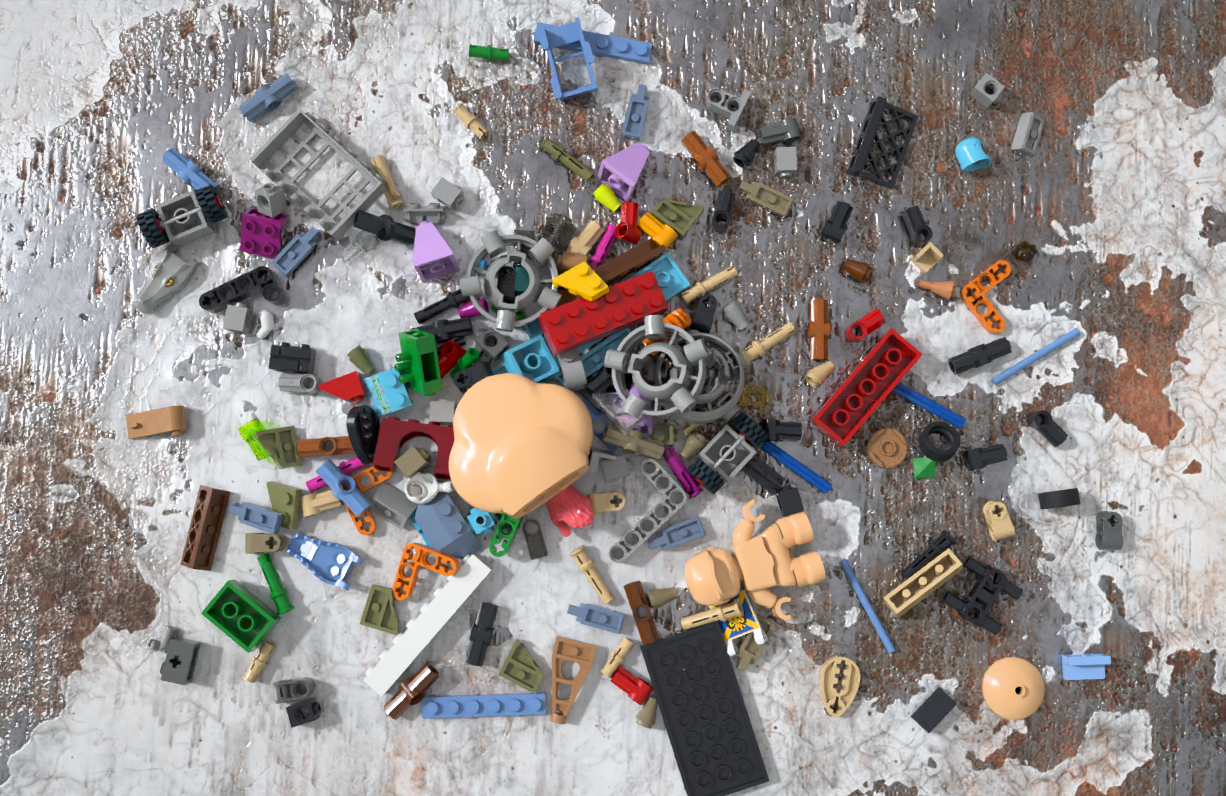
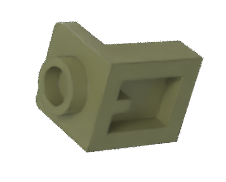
[649,425,677,446]

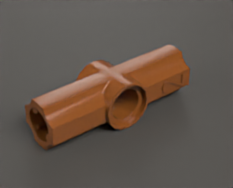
[681,130,731,188]
[808,299,831,361]
[297,436,355,457]

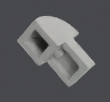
[557,348,587,392]

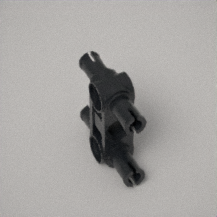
[942,556,1023,635]

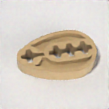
[819,656,861,717]

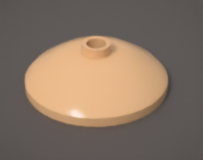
[982,657,1045,720]

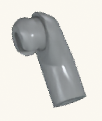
[147,626,176,652]

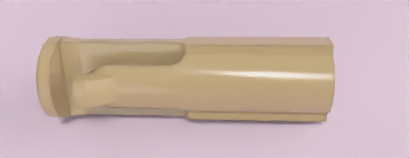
[370,155,404,210]

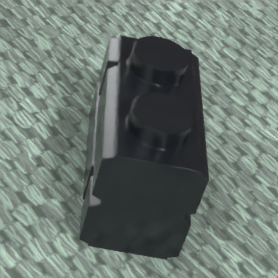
[269,342,316,374]

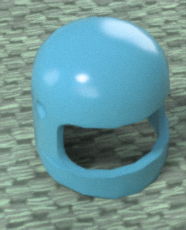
[955,137,992,172]

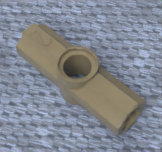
[601,424,665,460]

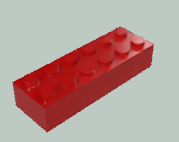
[538,271,669,357]
[809,328,923,447]

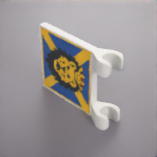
[709,589,768,656]

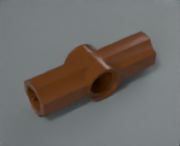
[623,580,660,645]
[384,663,440,720]

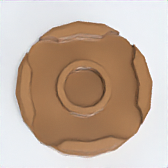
[866,428,907,468]

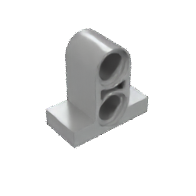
[706,88,751,133]

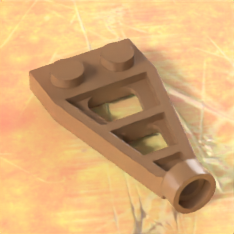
[550,636,597,724]

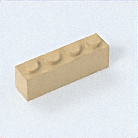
[883,548,963,619]

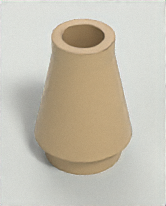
[805,360,835,388]

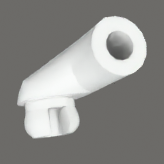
[255,310,275,341]

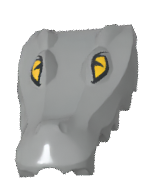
[132,243,200,314]

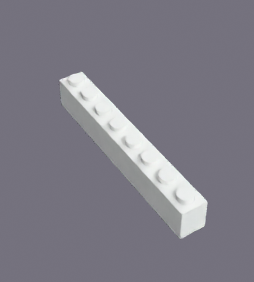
[363,554,493,697]

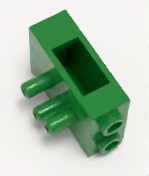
[394,329,442,397]

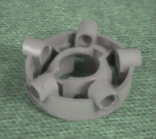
[460,230,562,332]
[604,315,709,418]
[647,330,747,428]

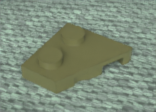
[651,198,705,238]
[254,426,302,469]
[360,584,399,635]

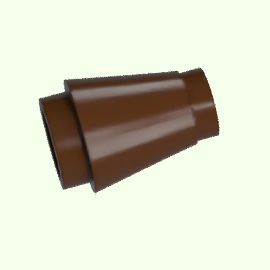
[842,258,874,283]

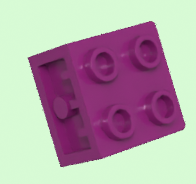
[240,207,289,259]

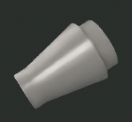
[722,300,750,330]

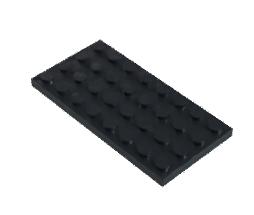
[640,621,769,796]

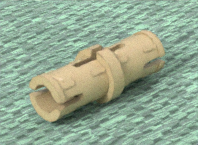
[453,103,489,140]
[601,637,635,679]
[243,640,276,683]

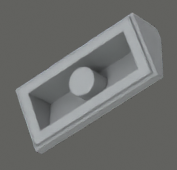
[1011,112,1045,157]

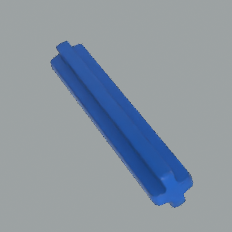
[892,382,966,428]
[762,440,832,493]

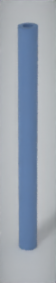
[991,328,1080,385]
[839,559,896,653]

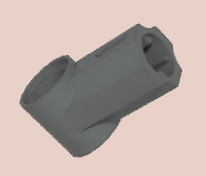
[759,118,801,145]

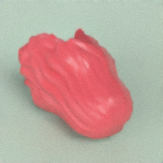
[545,484,594,537]

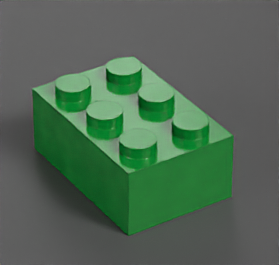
[201,580,281,653]

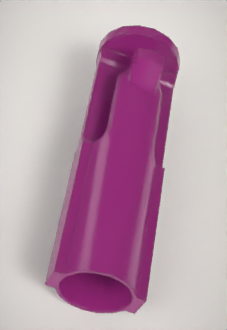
[662,445,703,499]

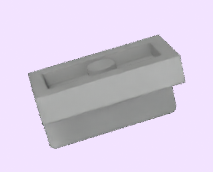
[588,447,616,473]
[368,483,418,530]

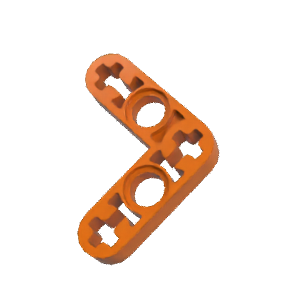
[960,260,1011,334]
[340,466,394,535]
[392,542,460,600]

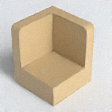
[911,242,944,274]

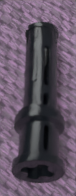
[414,289,471,325]
[900,530,957,579]

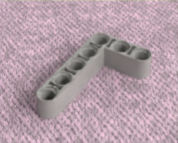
[609,459,687,563]

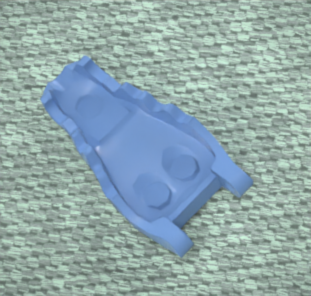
[287,533,364,591]

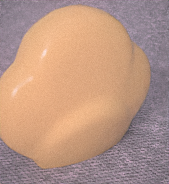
[449,373,593,519]

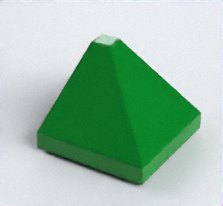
[912,457,936,479]

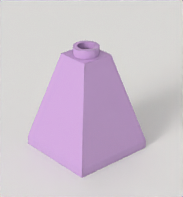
[596,142,650,202]
[413,221,460,283]

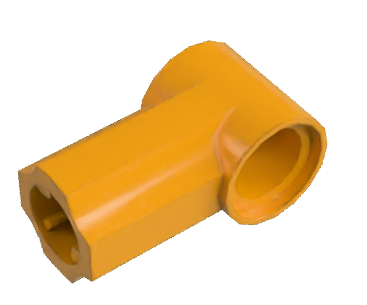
[637,212,678,250]

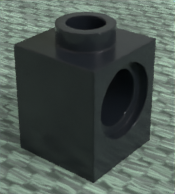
[775,485,804,516]
[286,697,321,728]

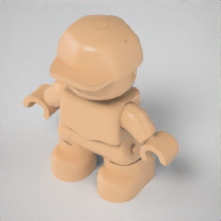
[684,499,826,620]

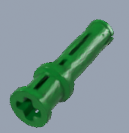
[257,553,295,616]

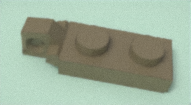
[738,181,794,218]
[736,614,776,672]

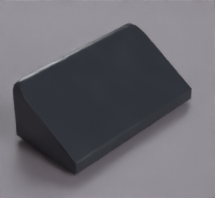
[910,687,957,733]

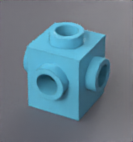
[466,508,497,536]

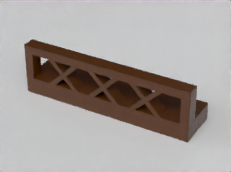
[592,239,666,285]
[180,485,230,571]

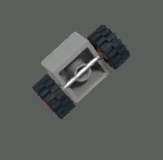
[136,184,227,248]
[687,412,768,495]

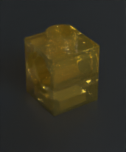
[739,385,770,409]

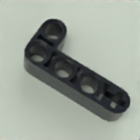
[199,266,285,313]

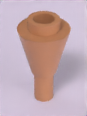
[918,280,957,300]

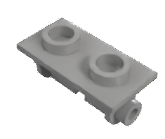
[403,203,446,224]

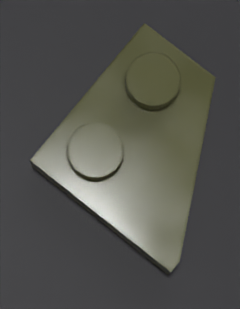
[267,481,302,530]
[498,639,544,694]

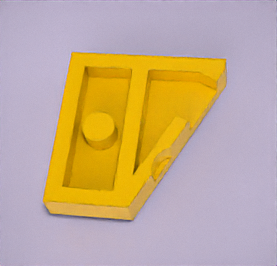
[552,261,609,302]

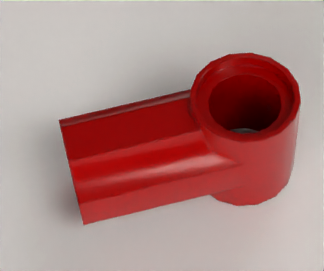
[615,202,642,244]
[845,308,886,343]
[438,340,467,379]
[610,666,653,706]

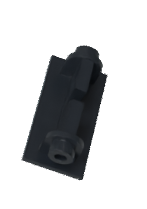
[741,455,785,494]

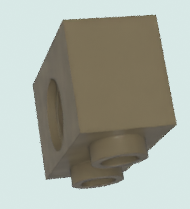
[394,446,432,478]

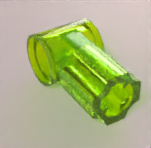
[238,417,269,461]

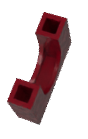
[373,416,455,480]

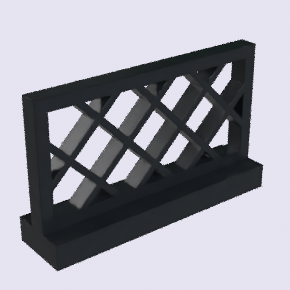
[846,96,919,189]

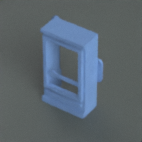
[537,17,598,101]

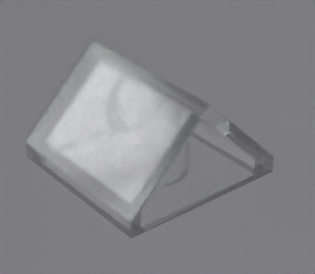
[592,392,647,435]

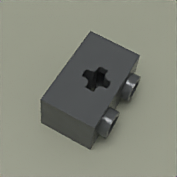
[160,637,201,685]

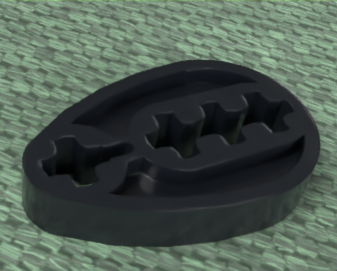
[346,405,380,464]

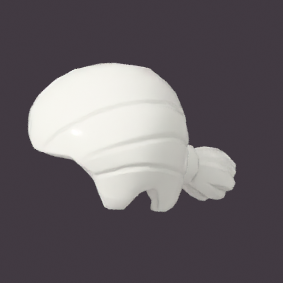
[404,472,455,504]

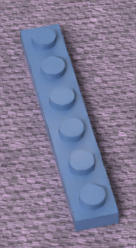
[534,22,652,65]
[422,692,546,719]

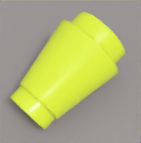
[593,183,621,212]

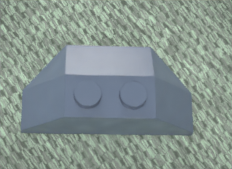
[414,480,482,559]

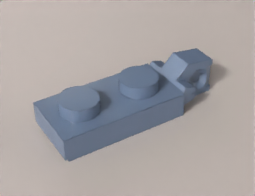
[621,84,649,141]
[271,227,321,277]
[228,502,283,534]
[648,515,706,550]
[567,603,625,634]

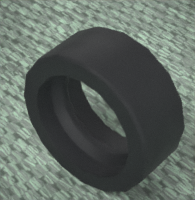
[918,421,961,462]
[1038,488,1081,509]

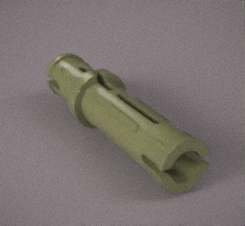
[540,137,595,182]

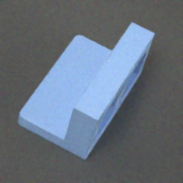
[1062,654,1111,680]

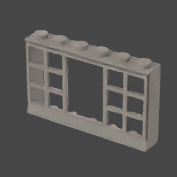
[249,109,387,241]

